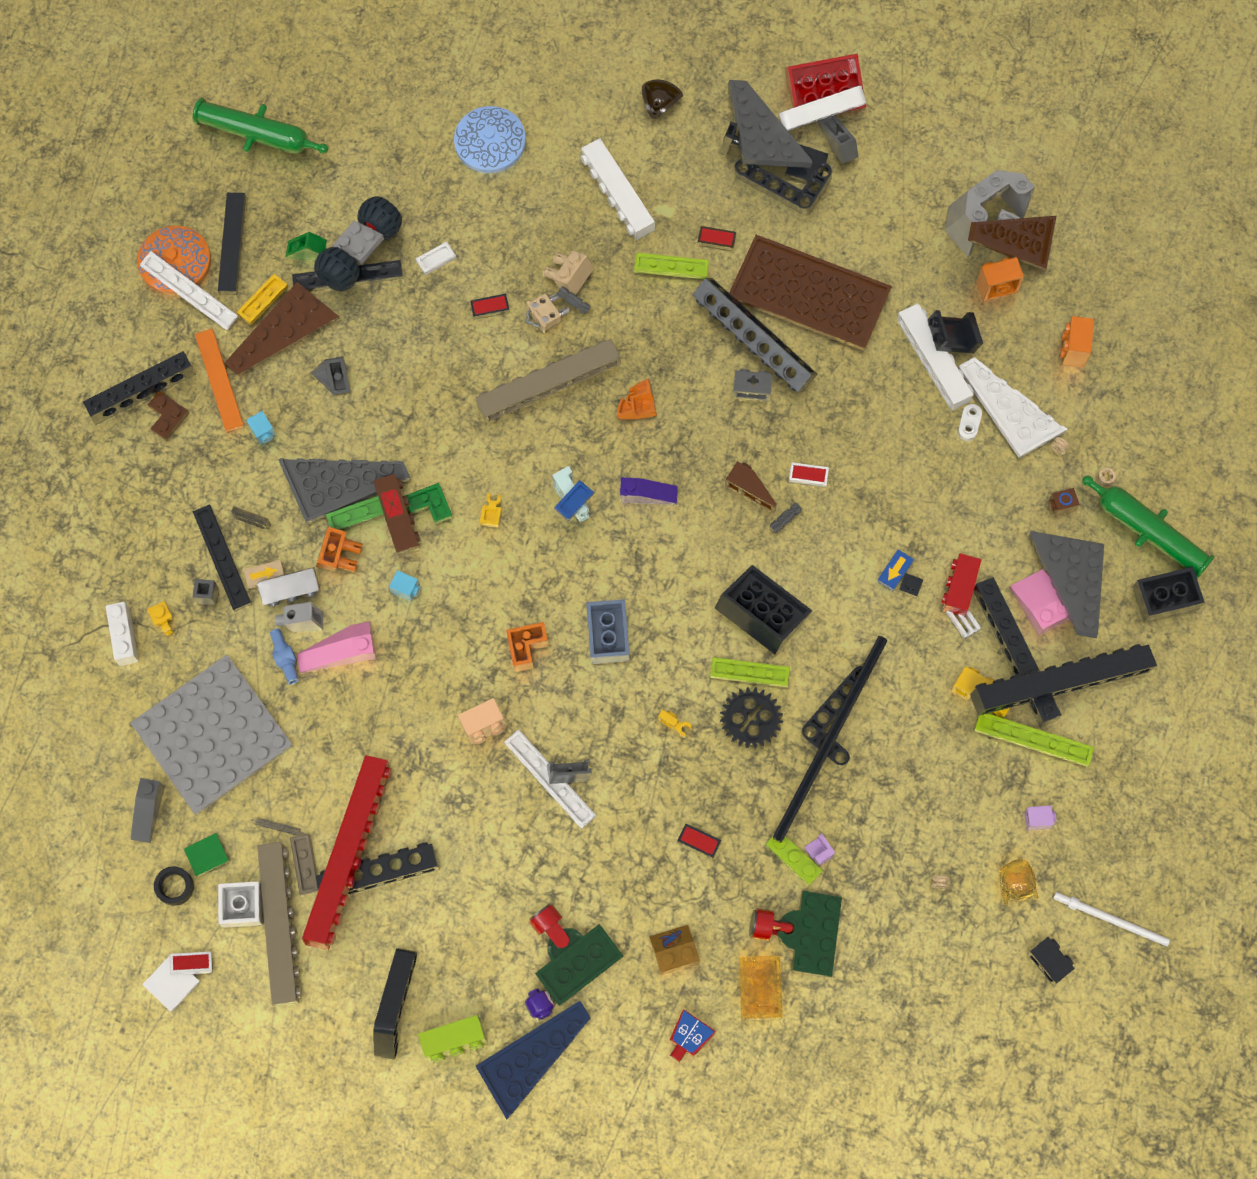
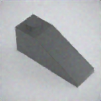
[818,115,859,164]
[131,778,165,843]

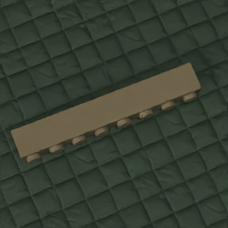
[476,339,621,423]
[257,842,302,1007]

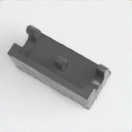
[547,759,592,784]

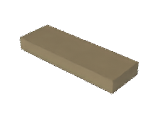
[290,834,319,896]

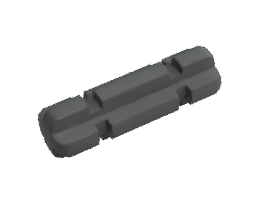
[557,286,591,314]
[770,503,802,533]

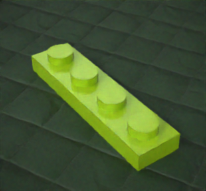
[634,253,709,279]
[710,657,790,688]

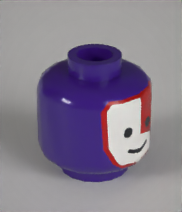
[525,988,555,1020]

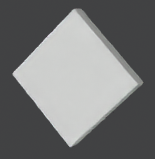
[142,956,200,1012]

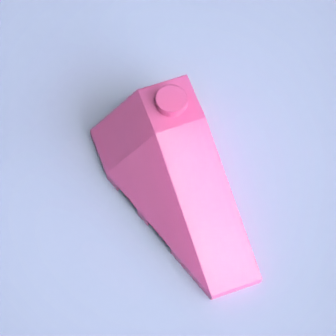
[297,621,376,673]

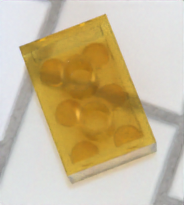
[738,956,783,1021]

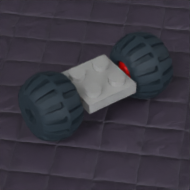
[314,196,402,292]

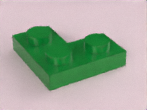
[406,483,453,525]

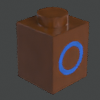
[1048,488,1080,517]

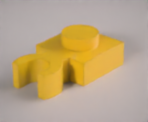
[479,493,502,528]

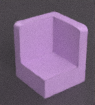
[805,833,835,867]

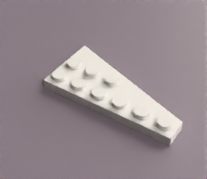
[958,357,1067,458]

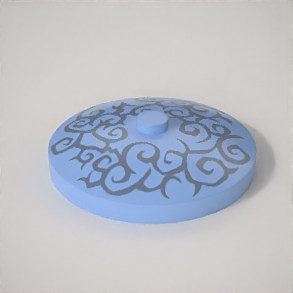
[454,106,526,173]

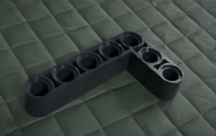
[735,159,832,215]
[801,666,869,770]
[373,948,417,1060]

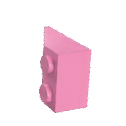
[1009,569,1069,636]

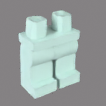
[552,466,590,523]

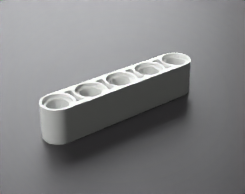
[779,86,867,131]

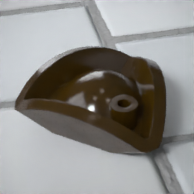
[642,79,683,119]

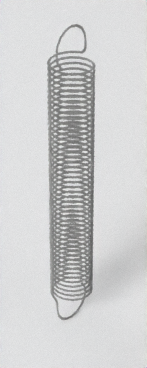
[250,818,306,836]

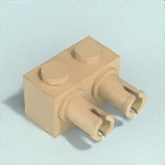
[543,250,594,295]

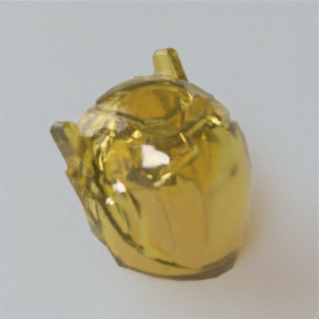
[999,859,1039,905]

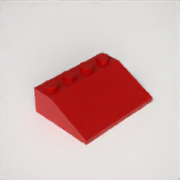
[785,53,866,111]

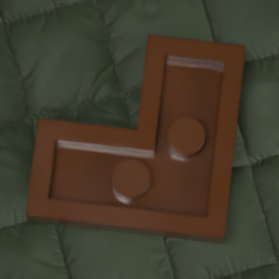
[148,391,189,441]

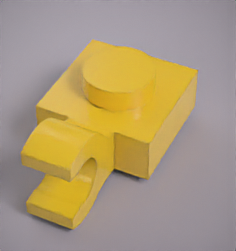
[147,601,173,637]
[658,709,692,738]

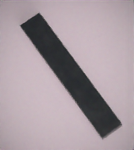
[218,192,246,294]
[292,260,403,292]
[192,504,252,612]

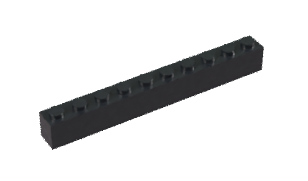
[970,644,1157,716]

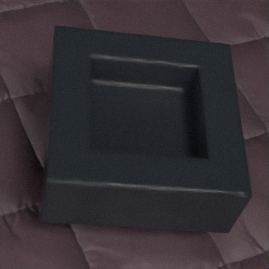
[898,573,924,598]

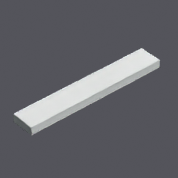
[140,251,238,331]
[504,729,596,830]

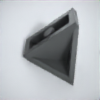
[311,356,350,395]

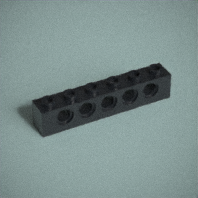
[83,351,196,425]
[316,842,440,895]

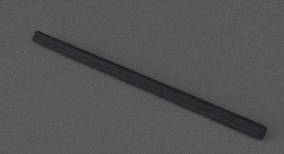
[773,636,887,843]

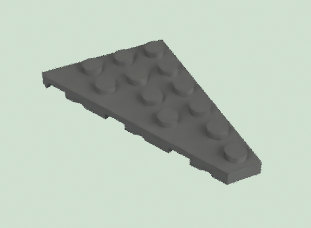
[728,80,813,168]
[278,458,411,524]
[1029,531,1104,638]

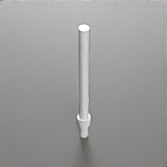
[1053,892,1170,947]

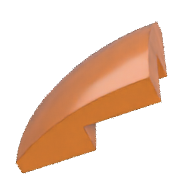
[617,379,657,420]

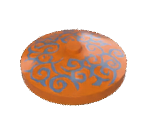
[137,226,211,295]

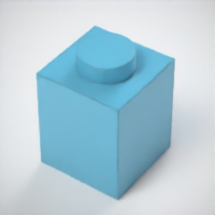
[246,411,276,444]
[389,570,421,602]

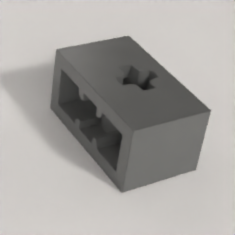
[733,369,773,402]

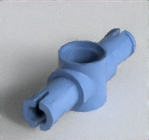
[270,629,299,685]

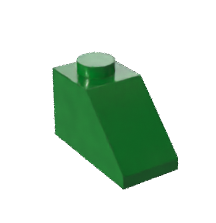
[285,231,327,261]

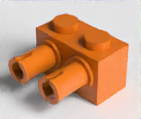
[316,527,363,573]

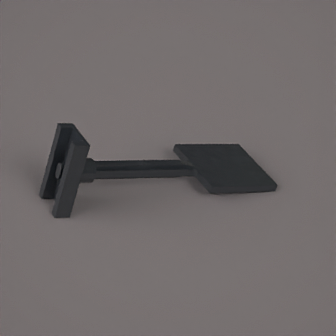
[719,121,828,182]

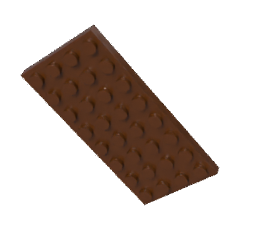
[729,234,892,351]

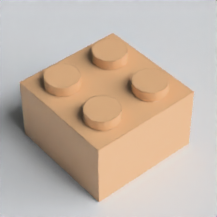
[458,698,506,745]

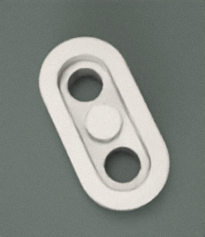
[958,404,982,441]

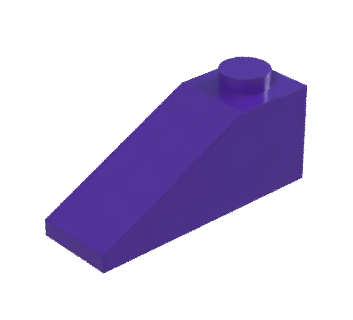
[620,477,678,505]

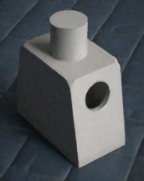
[275,602,323,632]

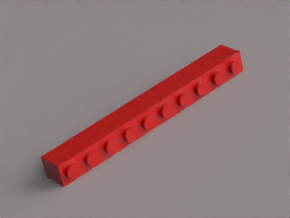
[302,755,392,951]

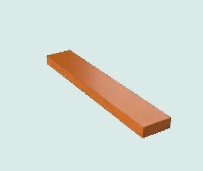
[195,329,244,433]

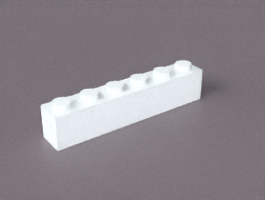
[580,138,655,240]
[897,303,974,411]

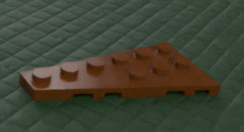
[968,215,1057,269]
[224,282,340,376]

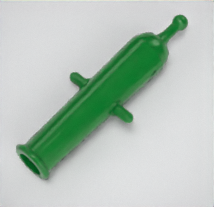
[192,98,328,154]
[1082,475,1215,579]

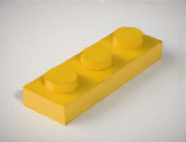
[237,274,288,326]

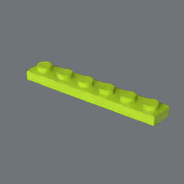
[974,714,1094,767]

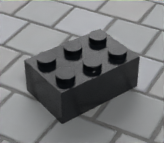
[1133,567,1205,622]

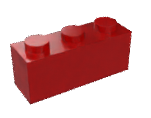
[941,553,982,617]

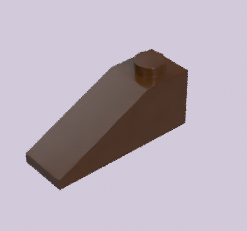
[725,461,777,513]

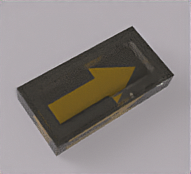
[231,506,271,531]

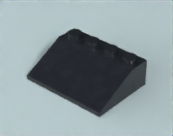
[715,565,813,654]

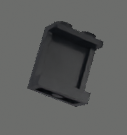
[927,310,983,354]

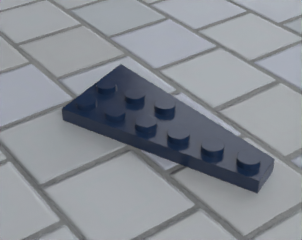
[475,1001,591,1120]

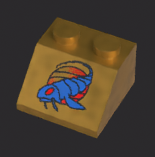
[649,925,700,976]

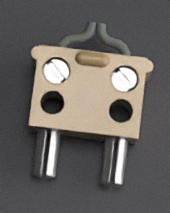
[525,293,570,333]

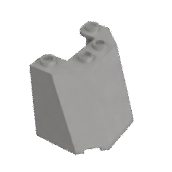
[945,170,1035,257]

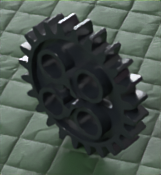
[720,687,783,750]

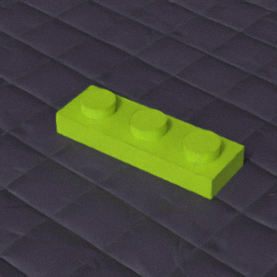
[765,836,823,886]

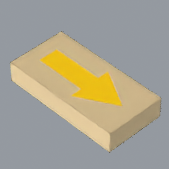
[244,560,285,589]

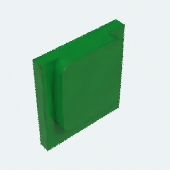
[184,833,229,877]

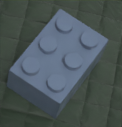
[587,599,630,664]

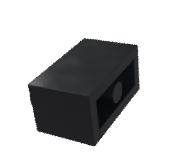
[1027,937,1075,986]

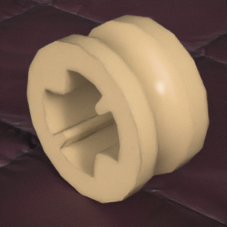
[1050,437,1070,455]
[1098,468,1116,486]
[931,876,950,889]

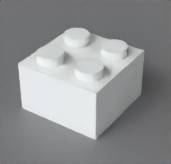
[218,881,263,928]

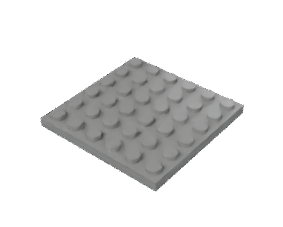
[130,655,293,816]

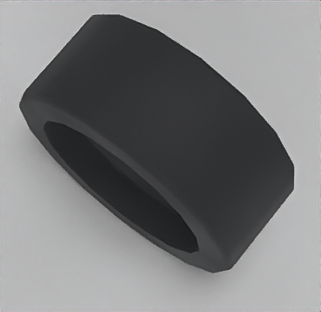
[154,866,194,906]

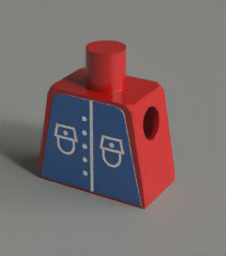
[670,1009,716,1063]

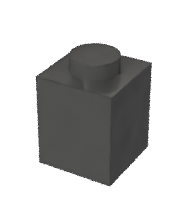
[192,579,219,605]

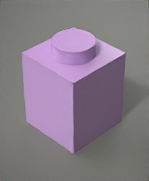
[1024,805,1056,831]

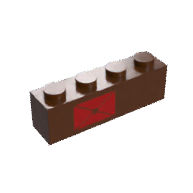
[373,474,421,555]

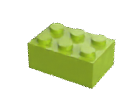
[418,1015,488,1063]

